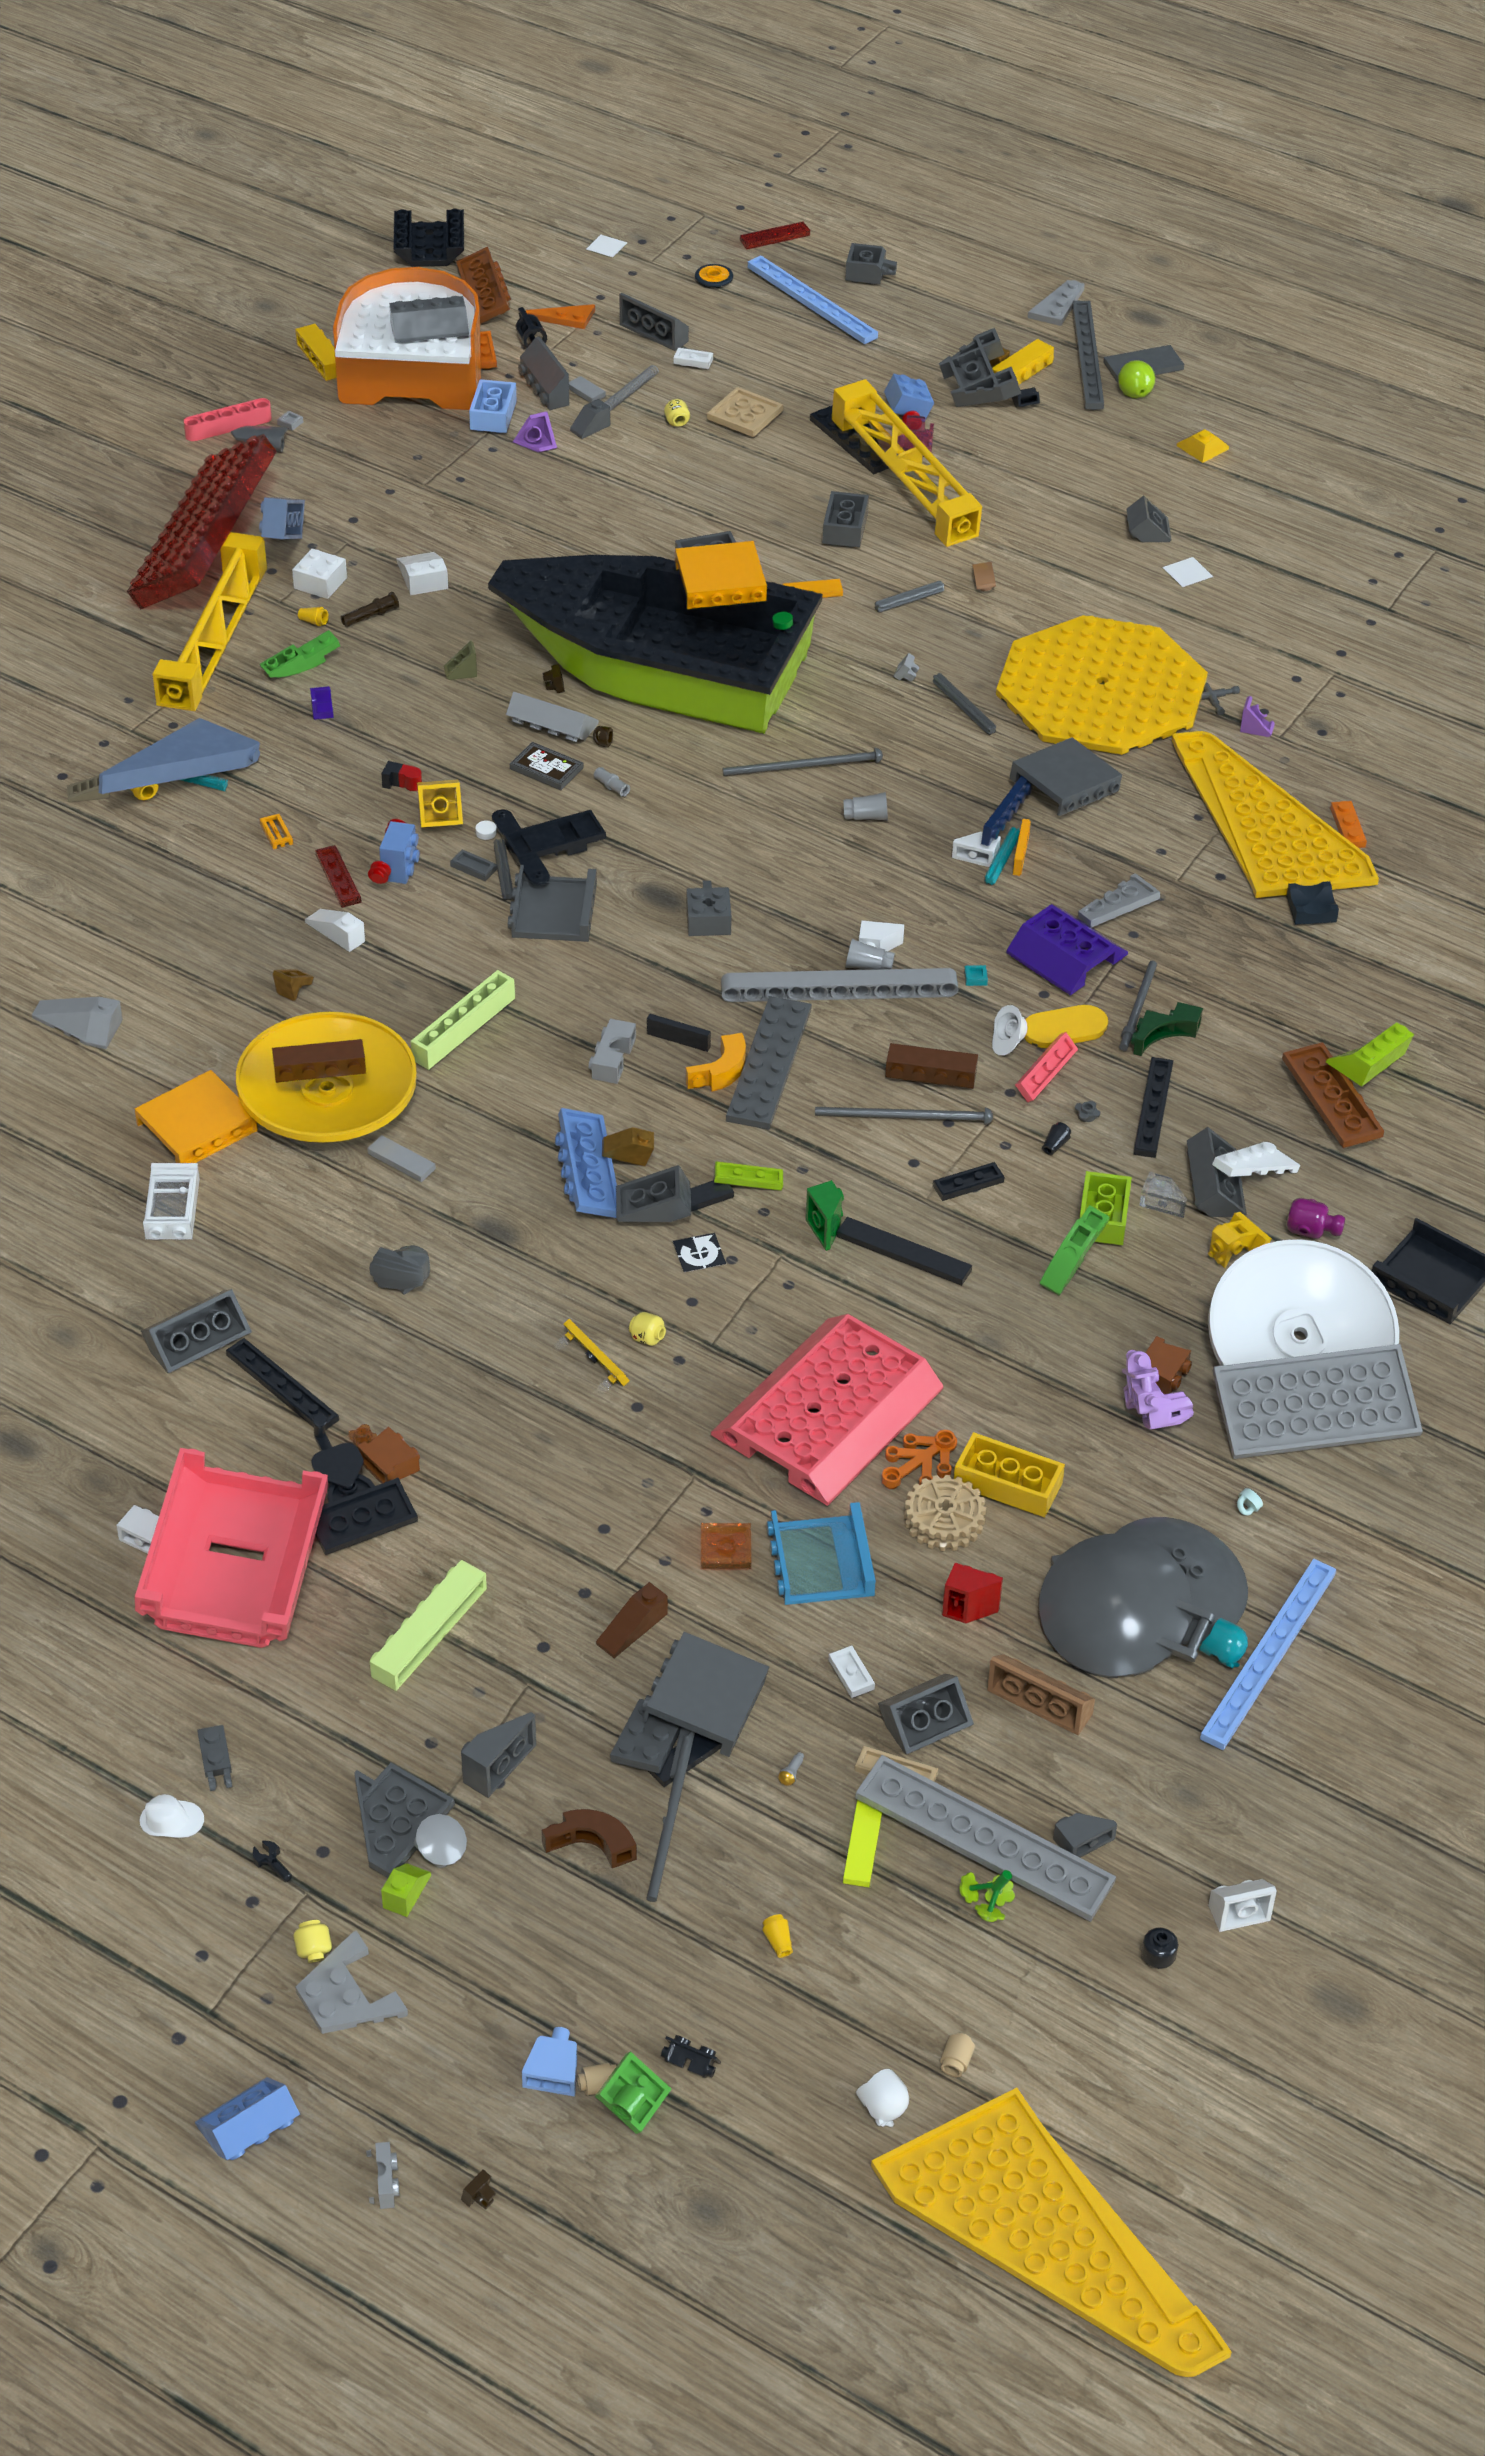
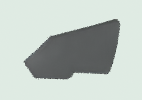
[231,426,289,453]

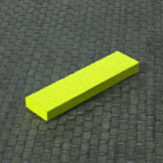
[843,1799,883,1888]

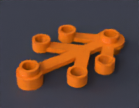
[882,1430,957,1489]

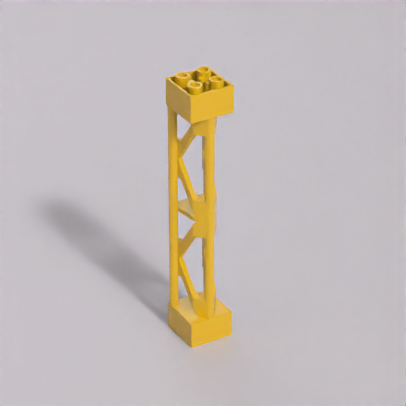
[832,379,982,547]

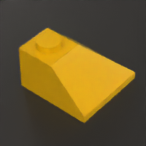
[1177,429,1229,463]

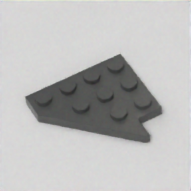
[354,1762,455,1878]

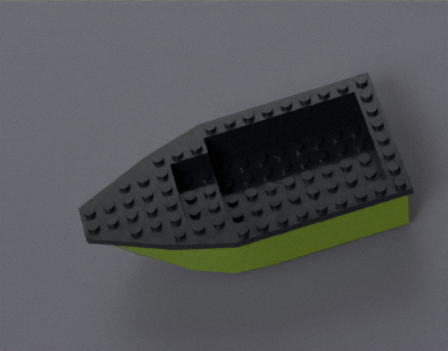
[488,555,823,734]

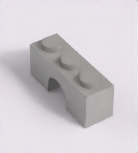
[589,1019,636,1084]

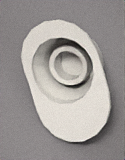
[992,1005,1028,1056]
[140,1794,204,1838]

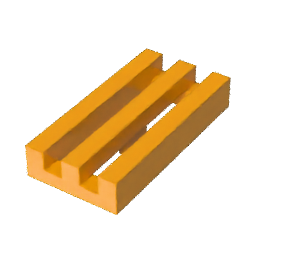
[260,814,293,850]

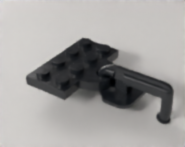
[311,1413,418,1555]

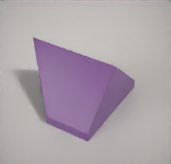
[513,412,557,452]
[1240,696,1275,737]

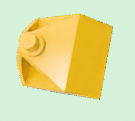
[417,779,463,827]

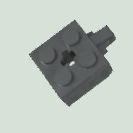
[845,243,897,284]
[686,880,732,936]

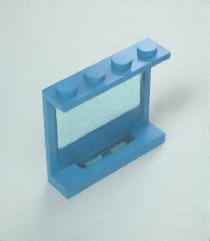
[767,1502,876,1605]

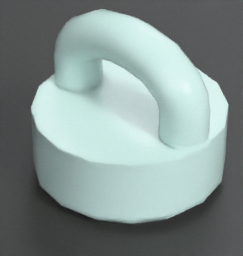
[1237,1488,1263,1516]

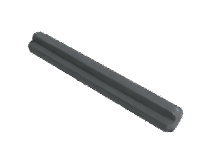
[875,581,944,612]
[493,839,513,900]

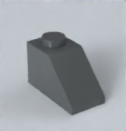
[570,399,611,439]
[1053,1813,1117,1858]

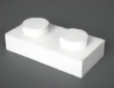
[674,348,713,369]
[829,1646,875,1698]

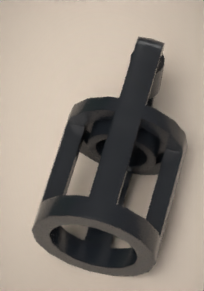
[516,307,547,348]

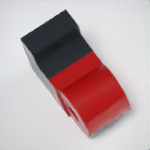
[381,761,422,791]

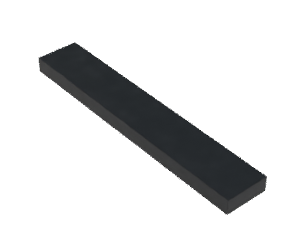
[1133,1057,1174,1158]
[837,1217,972,1286]
[226,1338,339,1430]

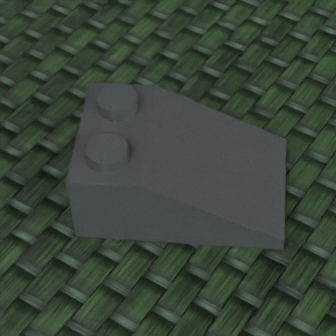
[616,1165,691,1222]
[461,1712,536,1798]

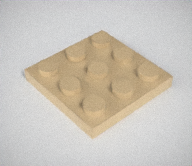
[707,387,783,437]

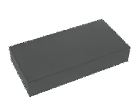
[450,849,497,881]

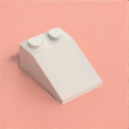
[396,552,448,595]

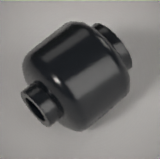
[1141,1927,1179,1969]

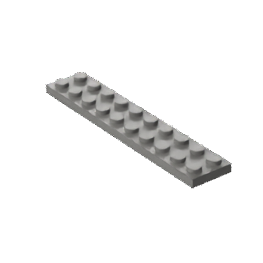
[855,1755,1116,1922]

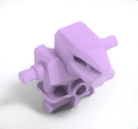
[1122,1350,1194,1430]

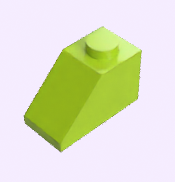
[381,1863,431,1917]

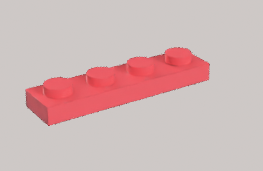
[1015,1032,1078,1102]

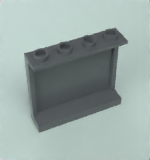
[1010,737,1122,816]
[508,865,597,942]
[641,1632,769,1757]

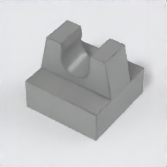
[894,653,919,682]

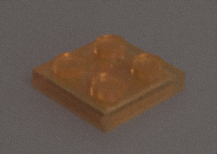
[701,1523,751,1569]

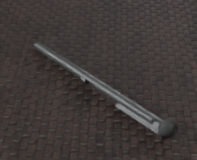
[722,748,883,776]
[815,1107,993,1125]
[647,1727,696,1902]

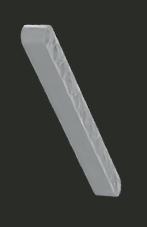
[721,968,959,1002]

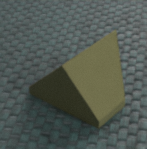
[444,641,477,680]

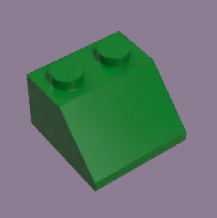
[806,1180,844,1251]

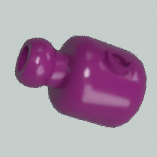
[1287,1198,1346,1239]

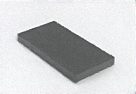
[1103,345,1185,382]

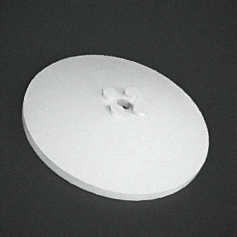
[1208,1240,1399,1366]

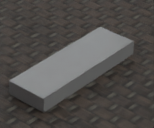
[367,1135,436,1182]

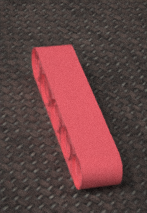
[184,398,272,441]

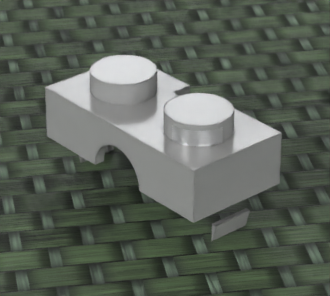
[366,2142,400,2209]

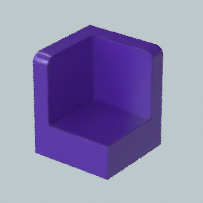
[310,686,334,720]

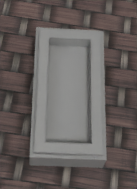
[569,376,606,402]

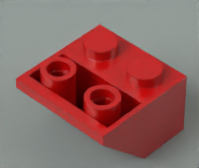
[942,1563,1003,1623]

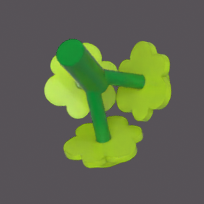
[960,1870,1015,1922]

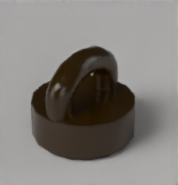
[593,726,613,747]

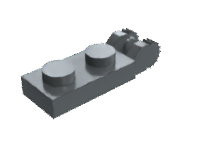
[197,1725,232,1791]

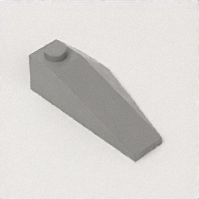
[32,997,123,1049]

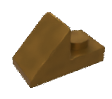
[273,969,314,1001]

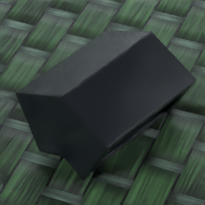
[1012,387,1040,407]

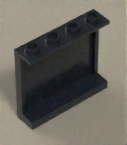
[1372,1218,1485,1325]

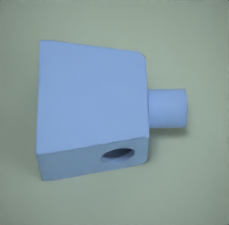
[522,2027,577,2097]

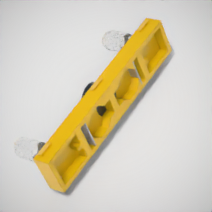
[554,1319,629,1394]

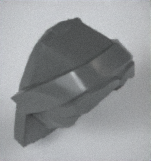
[369,1245,430,1295]

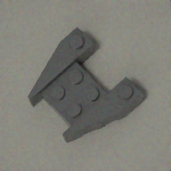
[939,328,1021,407]

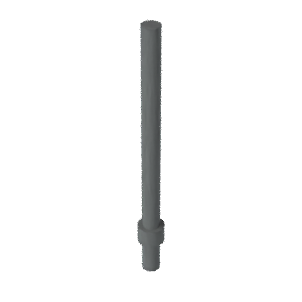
[1119,961,1157,1051]

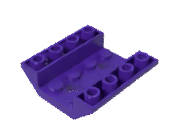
[1006,904,1128,996]

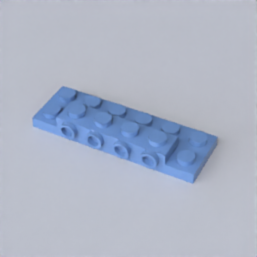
[555,1108,617,1218]

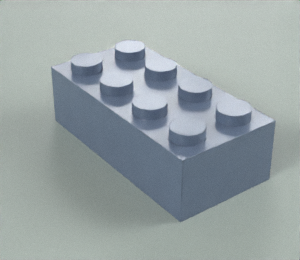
[259,497,305,539]

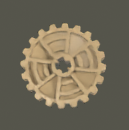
[904,1475,986,1551]

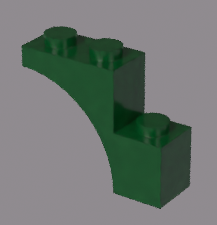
[1131,1002,1203,1056]

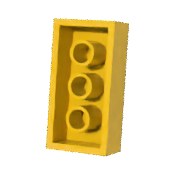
[954,1432,1065,1518]

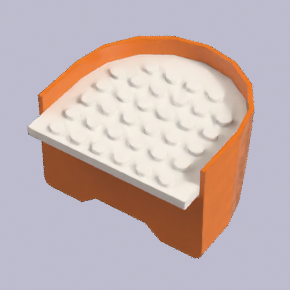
[333,267,481,410]

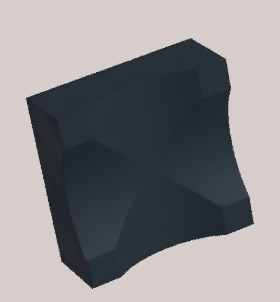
[1287,881,1339,925]

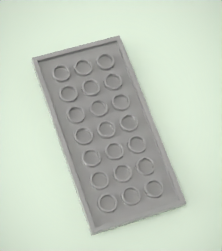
[1212,1344,1423,1459]

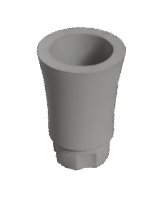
[843,792,888,821]
[846,939,895,970]

